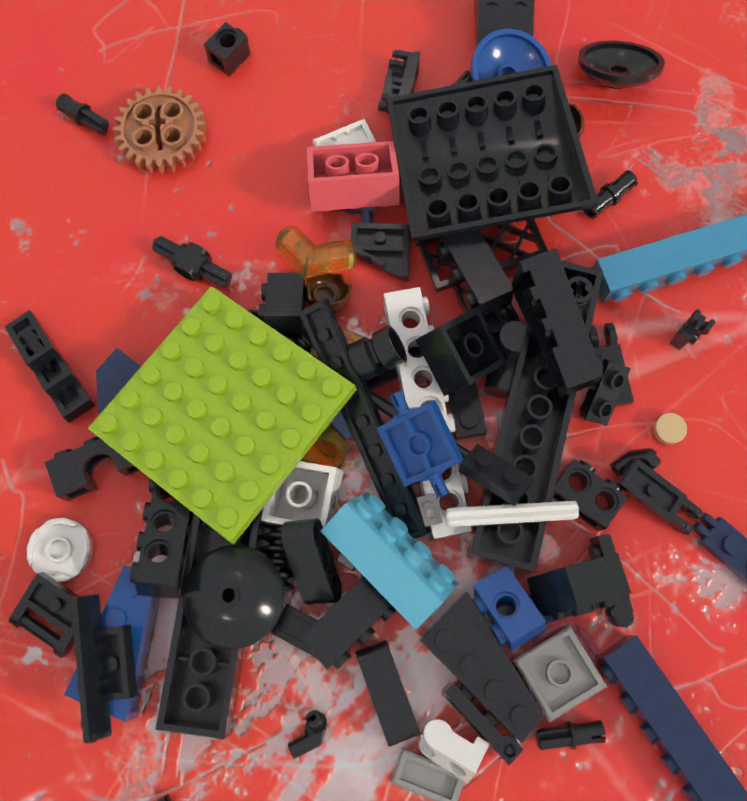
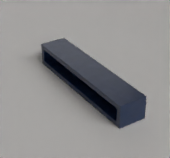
[596,635,747,801]

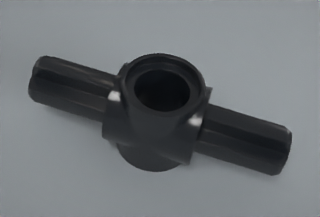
[152,236,232,288]

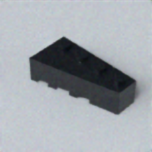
[511,248,603,397]

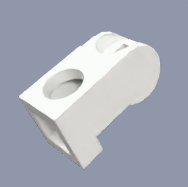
[418,719,490,784]

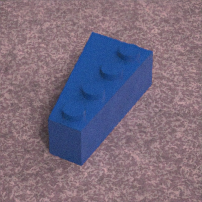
[64,565,160,722]

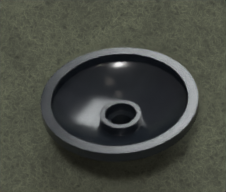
[578,41,665,89]
[182,545,285,649]

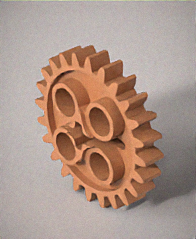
[113,85,207,174]

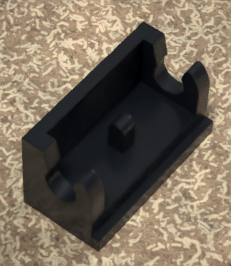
[378,50,420,113]

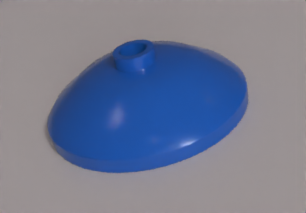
[470,28,552,81]

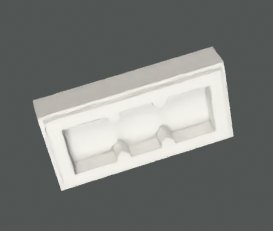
[313,119,376,146]

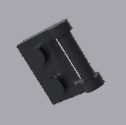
[9,572,80,658]

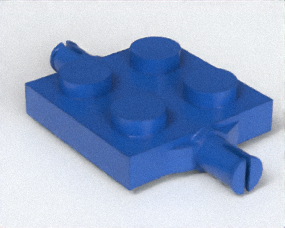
[377,391,464,498]

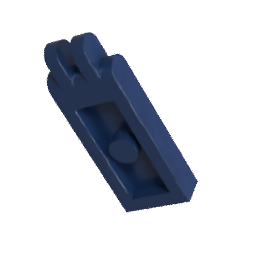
[692,513,747,584]

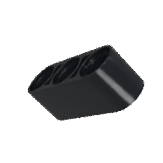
[281,518,342,605]
[355,639,421,747]

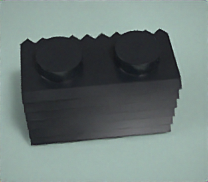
[259,272,305,335]

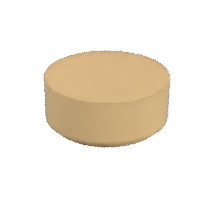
[653,413,687,445]

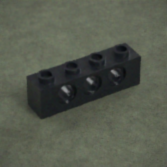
[130,479,193,599]

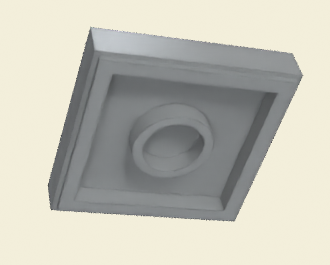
[512,626,607,722]

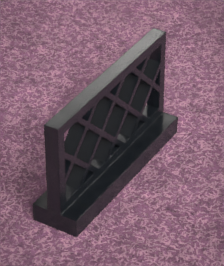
[414,219,548,292]

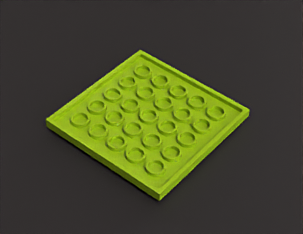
[88,286,357,544]

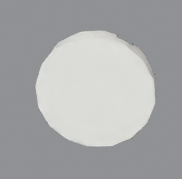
[27,518,93,582]

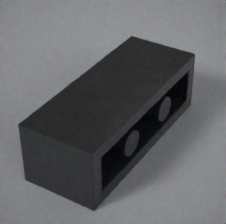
[436,229,514,316]
[300,577,397,670]

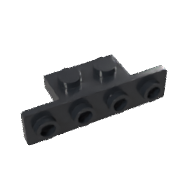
[71,594,138,744]

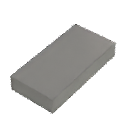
[391,748,464,801]

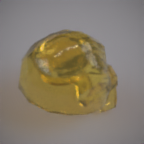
[302,425,348,469]

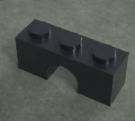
[45,437,140,501]

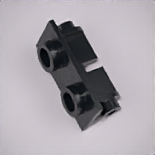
[580,358,631,425]

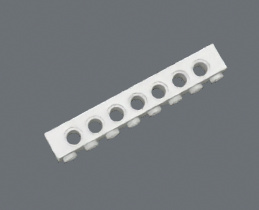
[383,287,472,540]

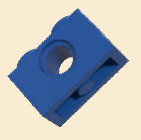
[472,565,546,651]

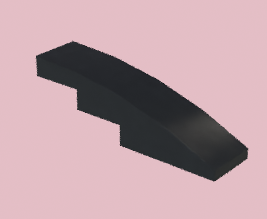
[5,310,95,423]

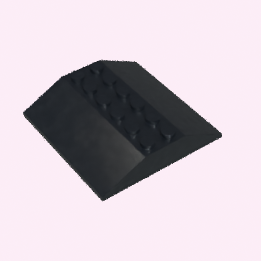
[386,65,599,241]

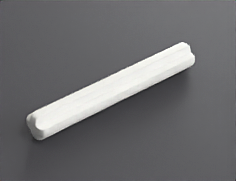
[446,501,579,527]

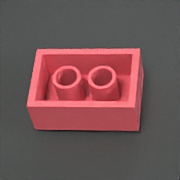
[307,141,400,212]

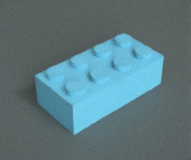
[321,492,459,630]

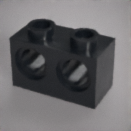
[552,459,628,532]

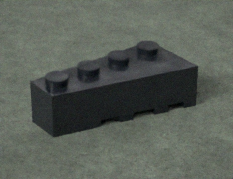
[419,592,545,742]

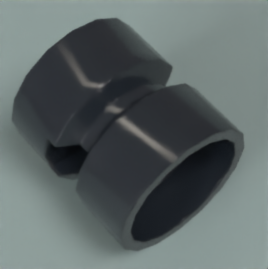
[348,325,407,381]

